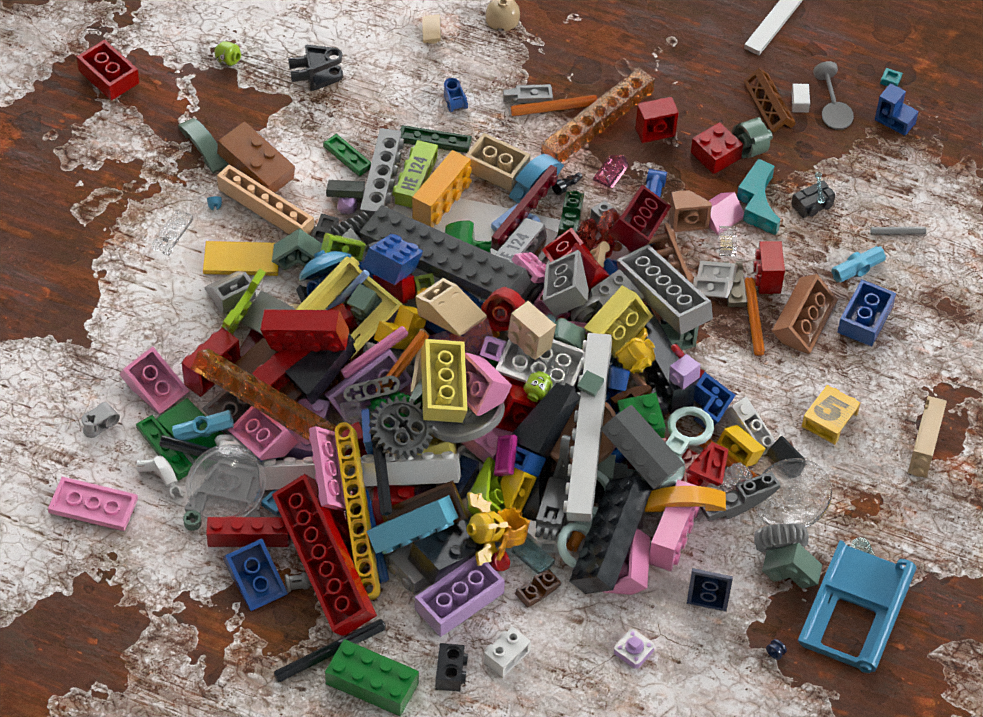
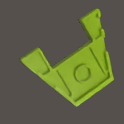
[221,269,266,335]

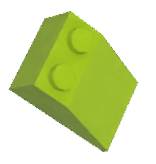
[467,456,508,523]

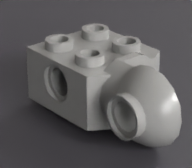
[570,269,644,323]

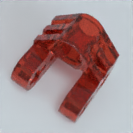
[577,208,619,259]

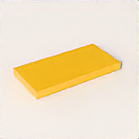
[203,241,279,276]

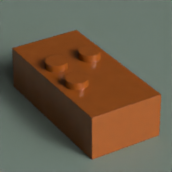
[217,121,295,193]

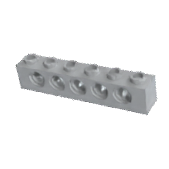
[360,128,404,218]

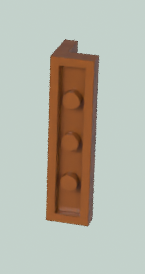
[743,68,796,133]

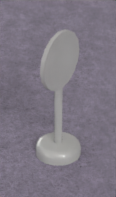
[813,61,854,129]

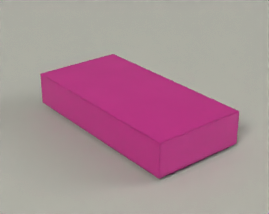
[494,435,518,477]

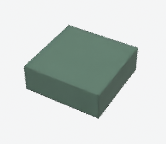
[577,370,604,397]

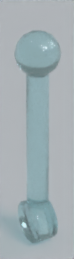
[815,172,825,203]

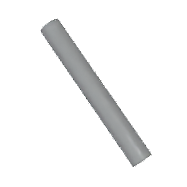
[870,227,926,234]

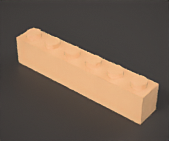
[217,165,314,235]

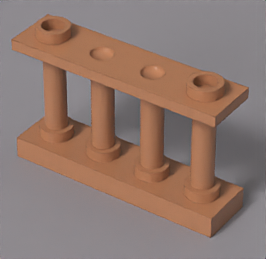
[628,223,694,283]

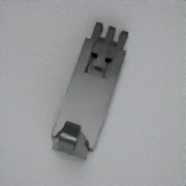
[535,435,571,541]

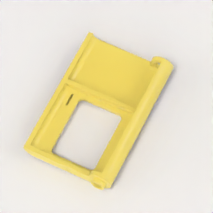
[295,257,403,363]

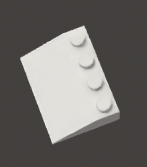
[496,339,586,387]

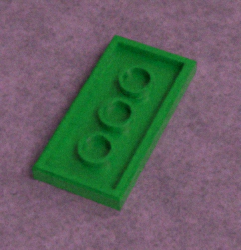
[156,398,234,471]

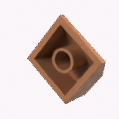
[669,190,712,232]

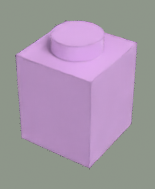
[480,336,507,361]
[669,354,701,389]

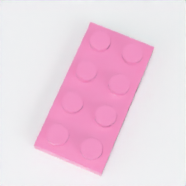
[309,426,346,511]
[48,477,138,531]

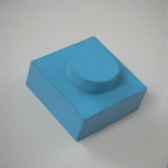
[261,489,280,516]

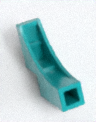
[737,159,781,235]

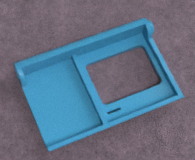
[798,540,917,673]

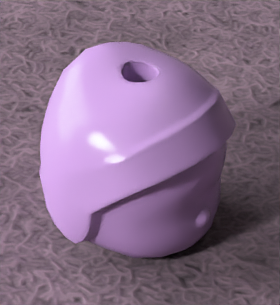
[337,197,357,214]

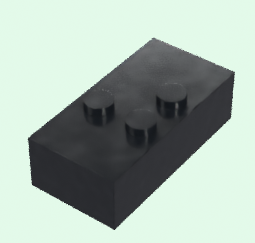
[408,515,499,585]

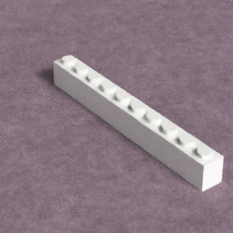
[563,333,612,522]
[259,451,461,490]

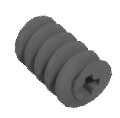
[331,212,370,238]

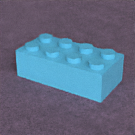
[366,495,459,554]

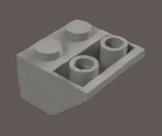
[204,271,256,314]

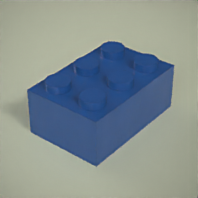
[361,234,423,285]
[837,279,896,347]

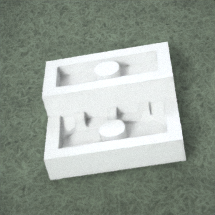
[693,261,737,298]

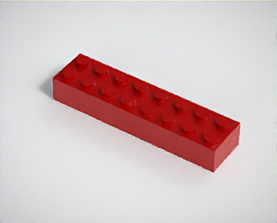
[272,474,377,637]

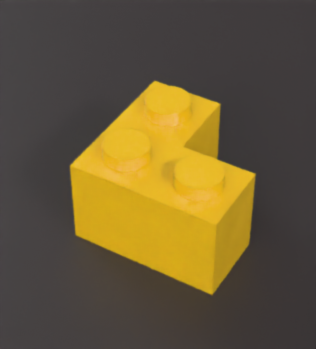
[374,305,426,350]

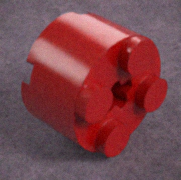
[481,287,526,332]

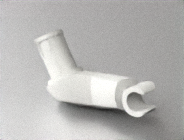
[136,456,183,500]

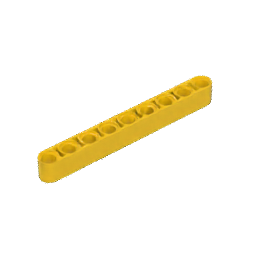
[335,422,381,600]

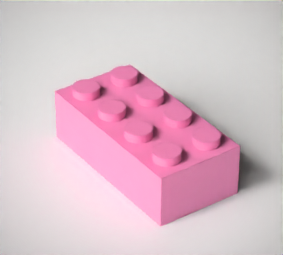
[649,480,700,571]

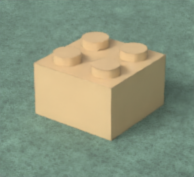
[507,301,556,360]

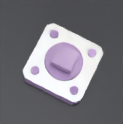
[614,629,655,669]

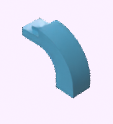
[508,154,564,203]

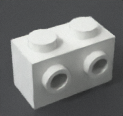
[484,626,531,678]

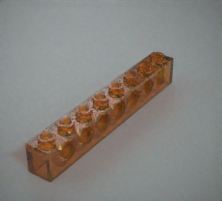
[541,68,655,162]
[190,348,336,441]

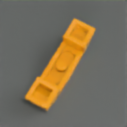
[645,486,726,512]

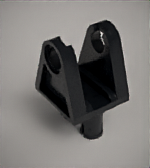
[288,45,343,91]

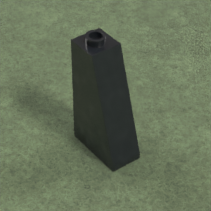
[285,334,356,405]
[511,383,581,459]

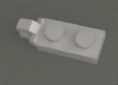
[503,84,553,103]

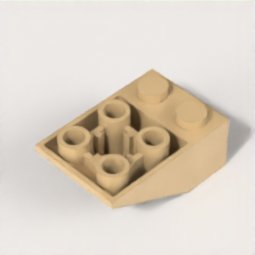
[416,278,487,337]

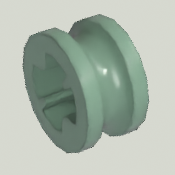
[183,510,202,531]

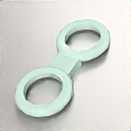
[640,406,714,488]
[557,471,609,568]

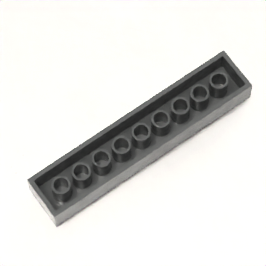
[359,205,531,299]

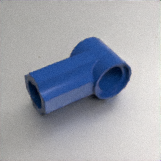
[646,168,667,197]

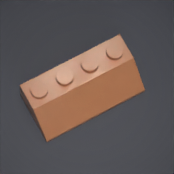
[772,274,838,354]

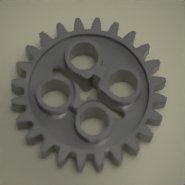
[369,396,434,460]

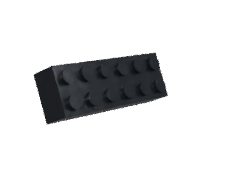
[634,305,695,415]
[569,475,652,594]

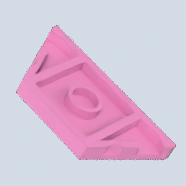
[511,252,546,283]

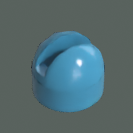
[207,196,222,210]

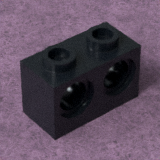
[435,643,468,692]

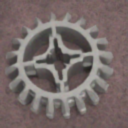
[754,523,809,553]

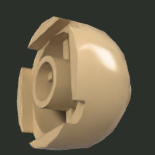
[486,0,520,31]

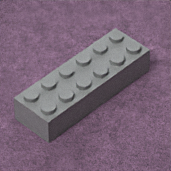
[617,244,713,335]

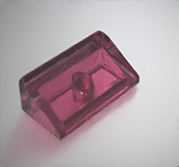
[593,155,629,188]

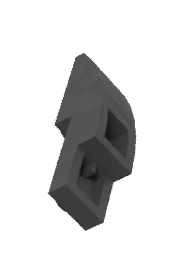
[700,471,781,522]

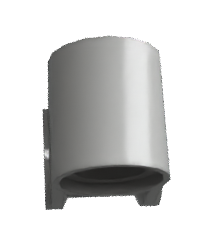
[82,402,120,438]

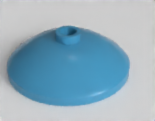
[299,250,352,281]

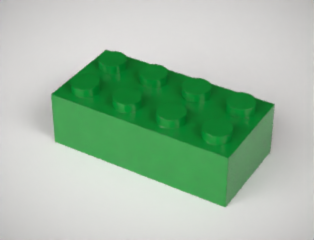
[325,639,419,716]

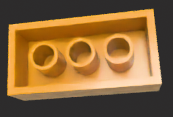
[412,150,472,228]

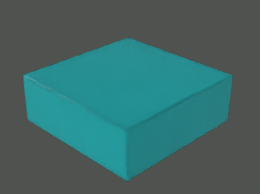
[880,68,903,87]

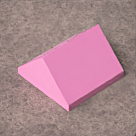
[709,192,744,235]

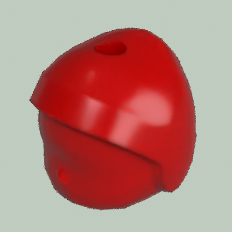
[489,549,510,572]

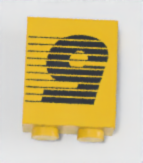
[801,385,861,445]

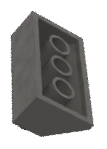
[600,405,685,490]

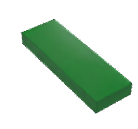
[323,133,371,177]

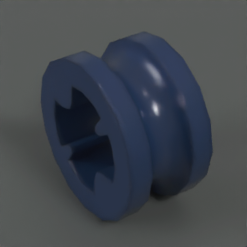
[766,639,787,660]

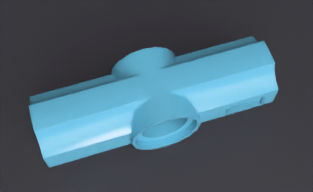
[831,246,886,283]
[172,410,234,441]

